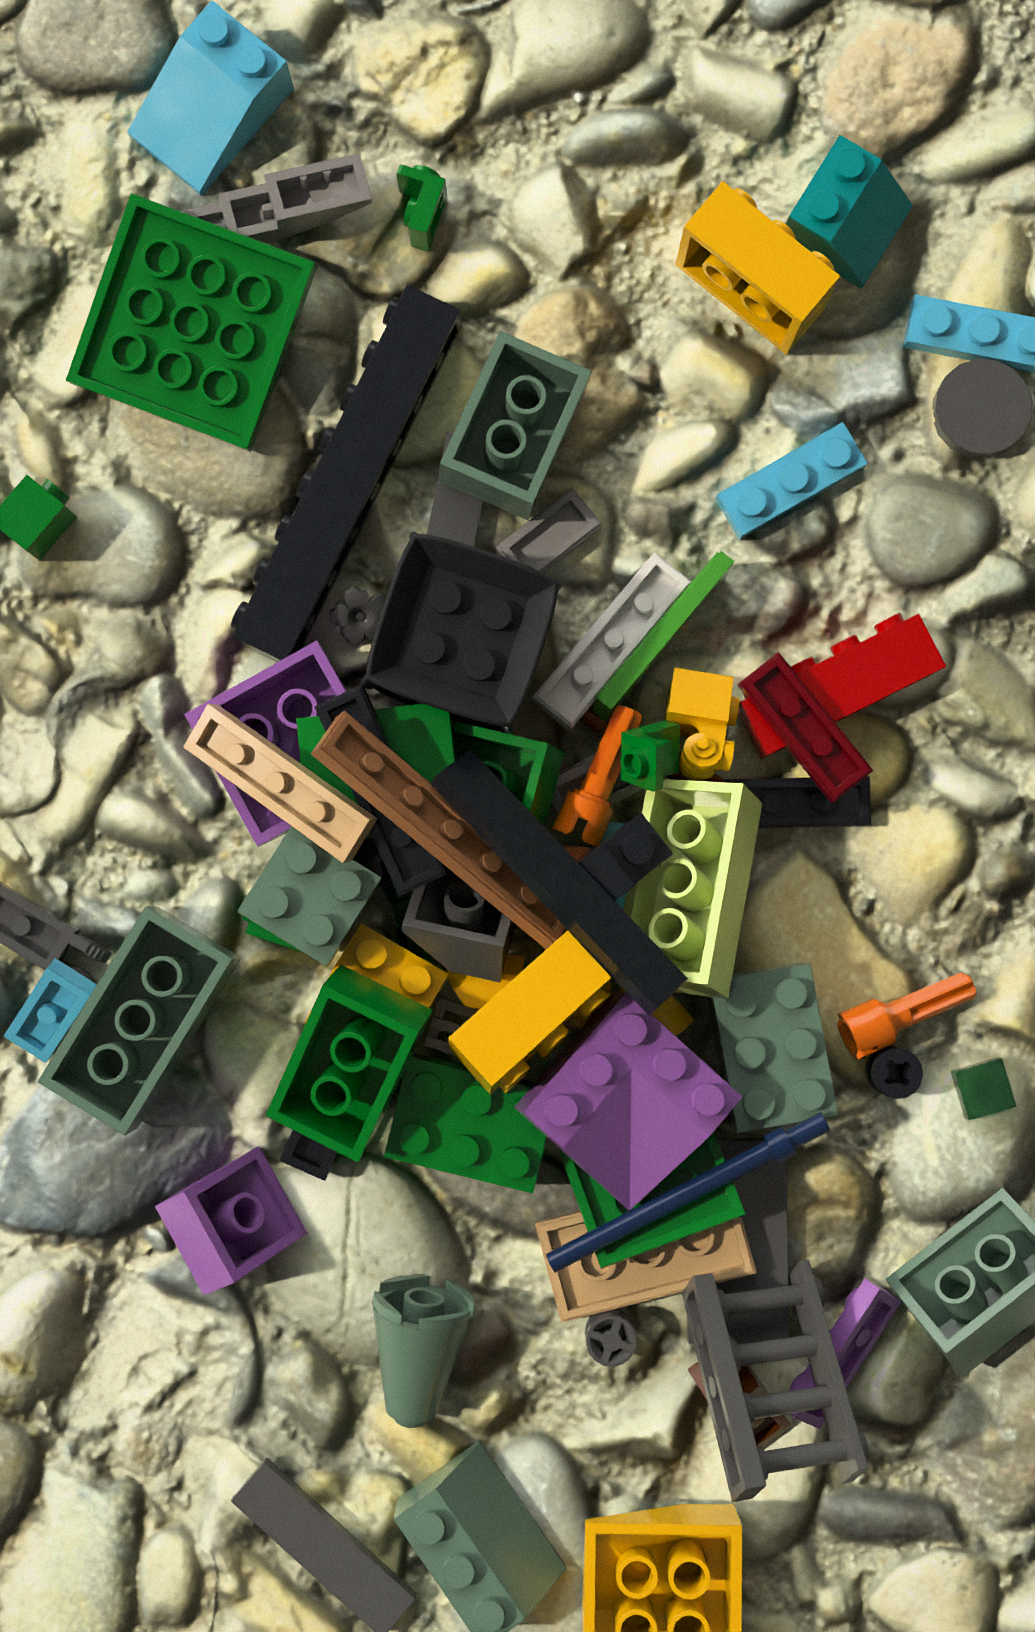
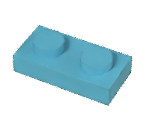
[3,958,97,1063]

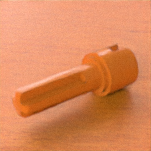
[553,705,643,846]
[837,973,977,1060]

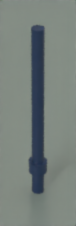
[546,1112,830,1273]

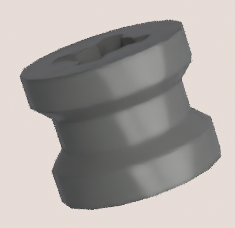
[585,1308,637,1367]

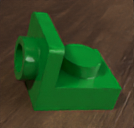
[396,164,448,252]
[620,720,680,792]

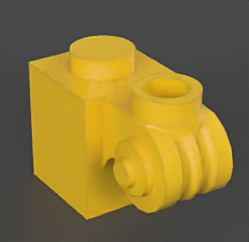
[664,667,740,781]

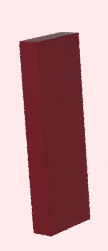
[737,652,874,803]

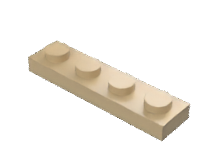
[183,704,377,863]

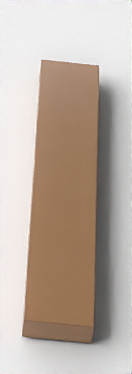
[311,710,566,949]

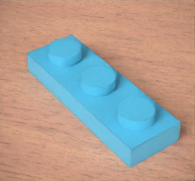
[902,294,1035,373]
[715,422,868,540]

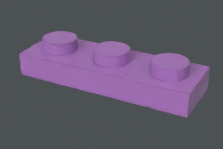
[789,1278,902,1429]

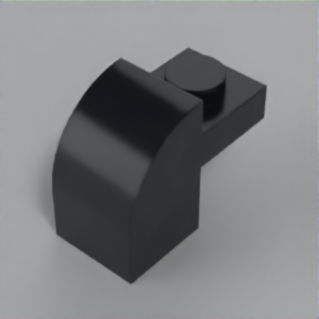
[576,813,673,901]

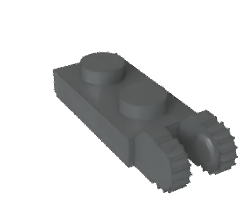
[0,881,112,982]

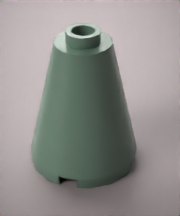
[372,1275,475,1428]

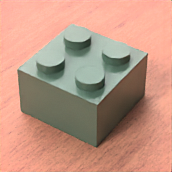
[237,826,382,967]

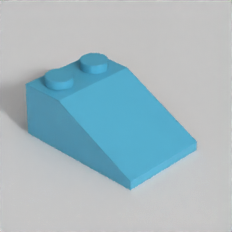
[127,0,294,196]

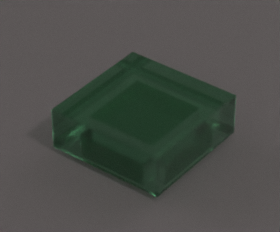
[950,1057,1017,1120]

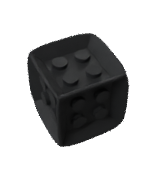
[361,532,562,734]

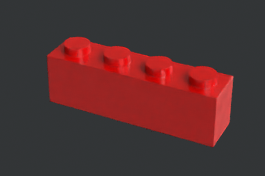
[738,613,946,760]

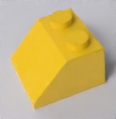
[305,923,449,1024]

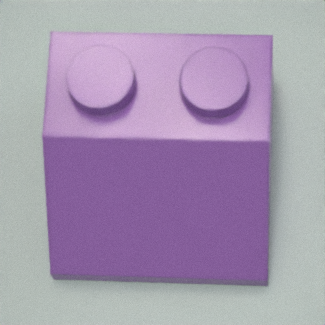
[155,1146,307,1295]

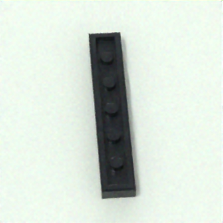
[431,750,688,1016]

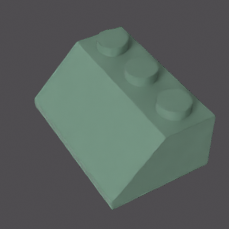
[885,1187,1035,1378]
[393,1440,566,1632]

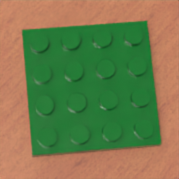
[65,193,318,452]

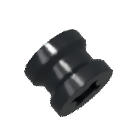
[865,1046,923,1099]

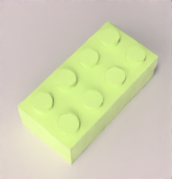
[623,779,762,999]

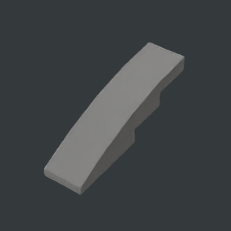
[181,153,373,244]

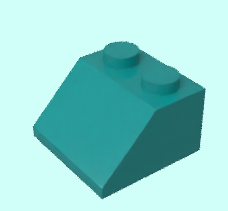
[786,135,913,289]

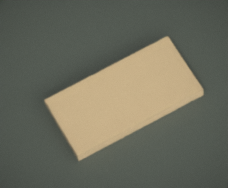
[535,1210,757,1323]

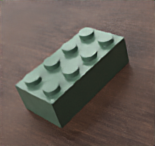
[37,906,242,1136]

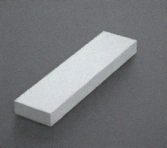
[531,552,692,732]

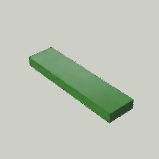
[592,551,735,722]

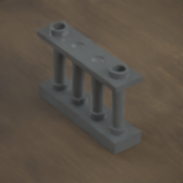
[682,1260,869,1502]

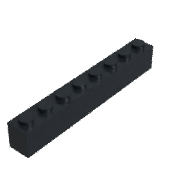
[231,284,462,662]

